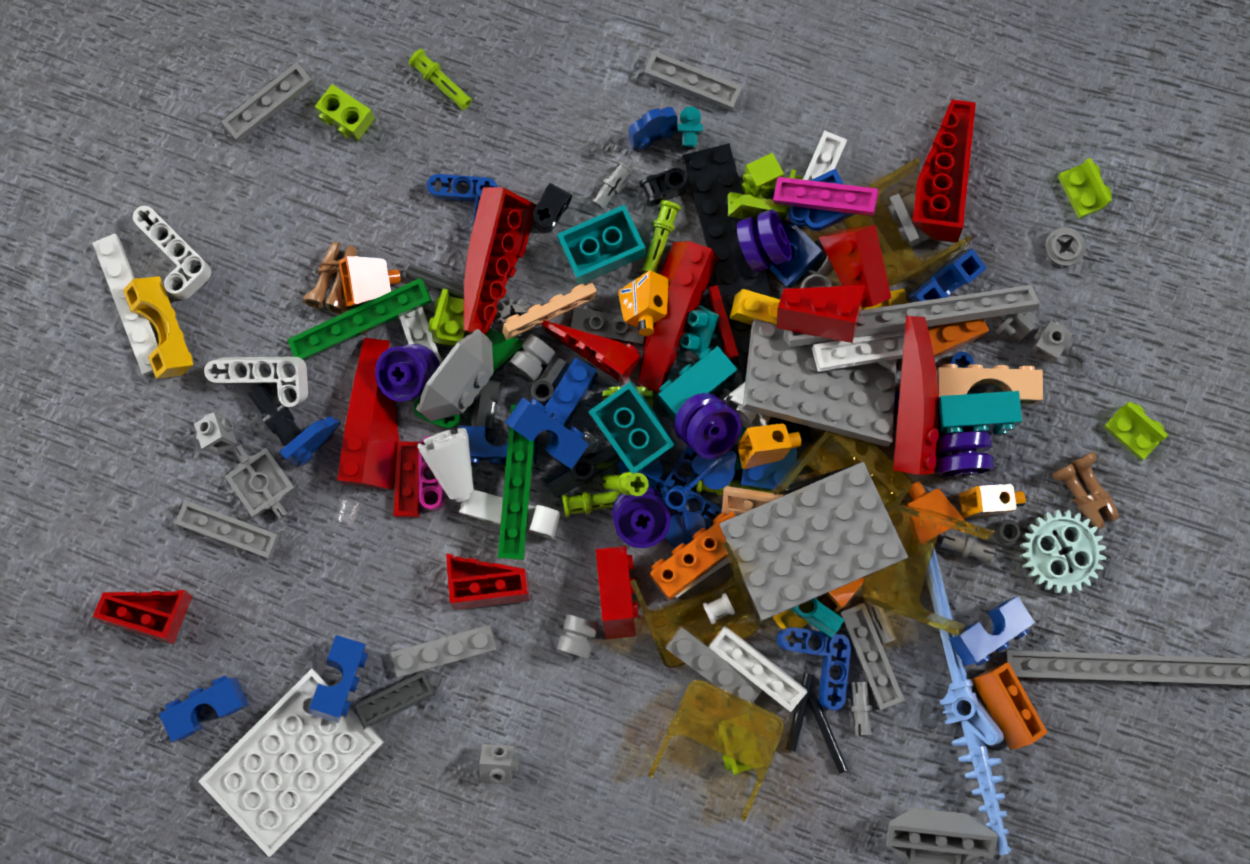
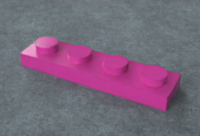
[773,177,879,216]

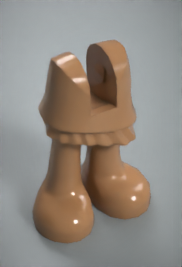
[303,241,357,315]
[1051,451,1119,530]

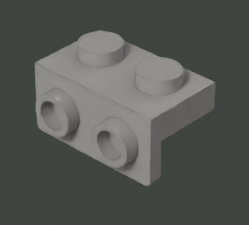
[888,193,931,248]

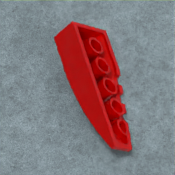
[912,99,976,243]
[463,187,537,335]
[637,241,719,393]
[893,316,939,475]
[337,338,400,490]

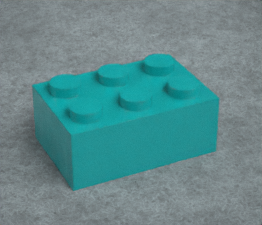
[557,204,646,285]
[658,346,737,423]
[588,382,677,473]
[938,391,1022,436]

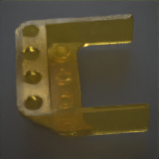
[843,158,972,285]
[772,430,911,517]
[862,504,994,635]
[630,542,759,668]
[648,680,784,822]

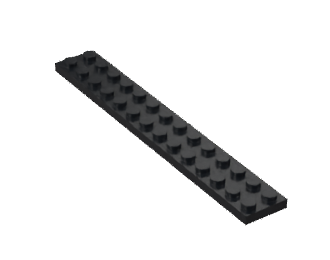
[682,143,820,477]

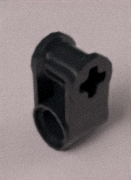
[639,168,688,207]
[533,183,573,233]

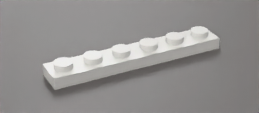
[93,234,159,376]

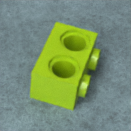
[315,84,375,141]
[742,152,784,198]

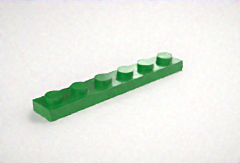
[287,278,432,361]
[498,405,535,560]

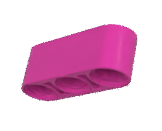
[419,436,445,512]

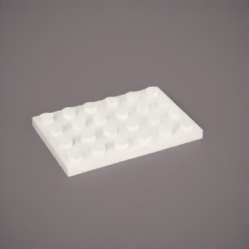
[198,669,384,857]

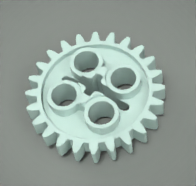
[1019,510,1106,594]

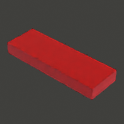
[707,285,739,362]
[393,441,420,518]

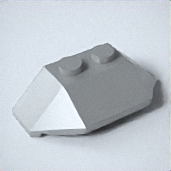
[416,329,494,421]
[886,808,998,864]

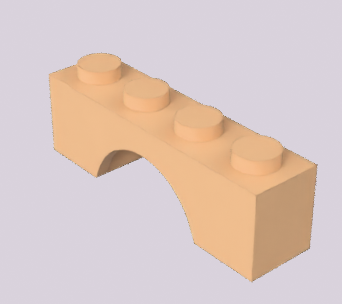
[936,364,1043,405]

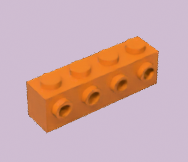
[650,511,736,601]

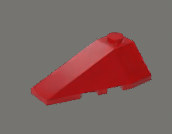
[541,320,640,385]

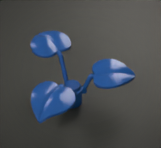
[618,450,737,548]

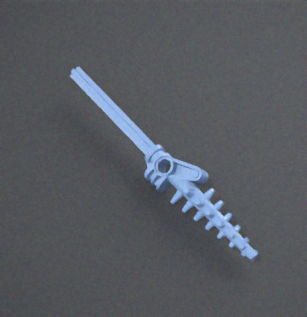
[918,543,1011,855]

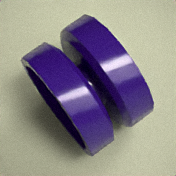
[737,209,792,273]
[375,343,440,402]
[675,393,742,459]
[936,432,995,477]
[612,486,671,549]

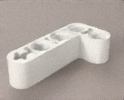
[133,206,212,300]
[204,357,308,407]
[459,490,560,539]

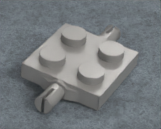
[225,445,296,520]

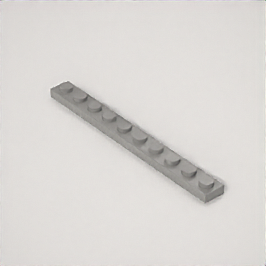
[784,285,1040,347]
[1005,650,1250,685]

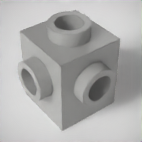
[1030,321,1073,364]
[194,412,237,456]
[479,744,519,784]

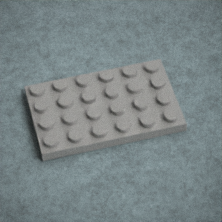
[742,319,896,447]
[719,462,908,621]

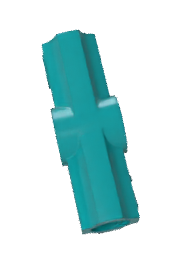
[790,598,845,638]

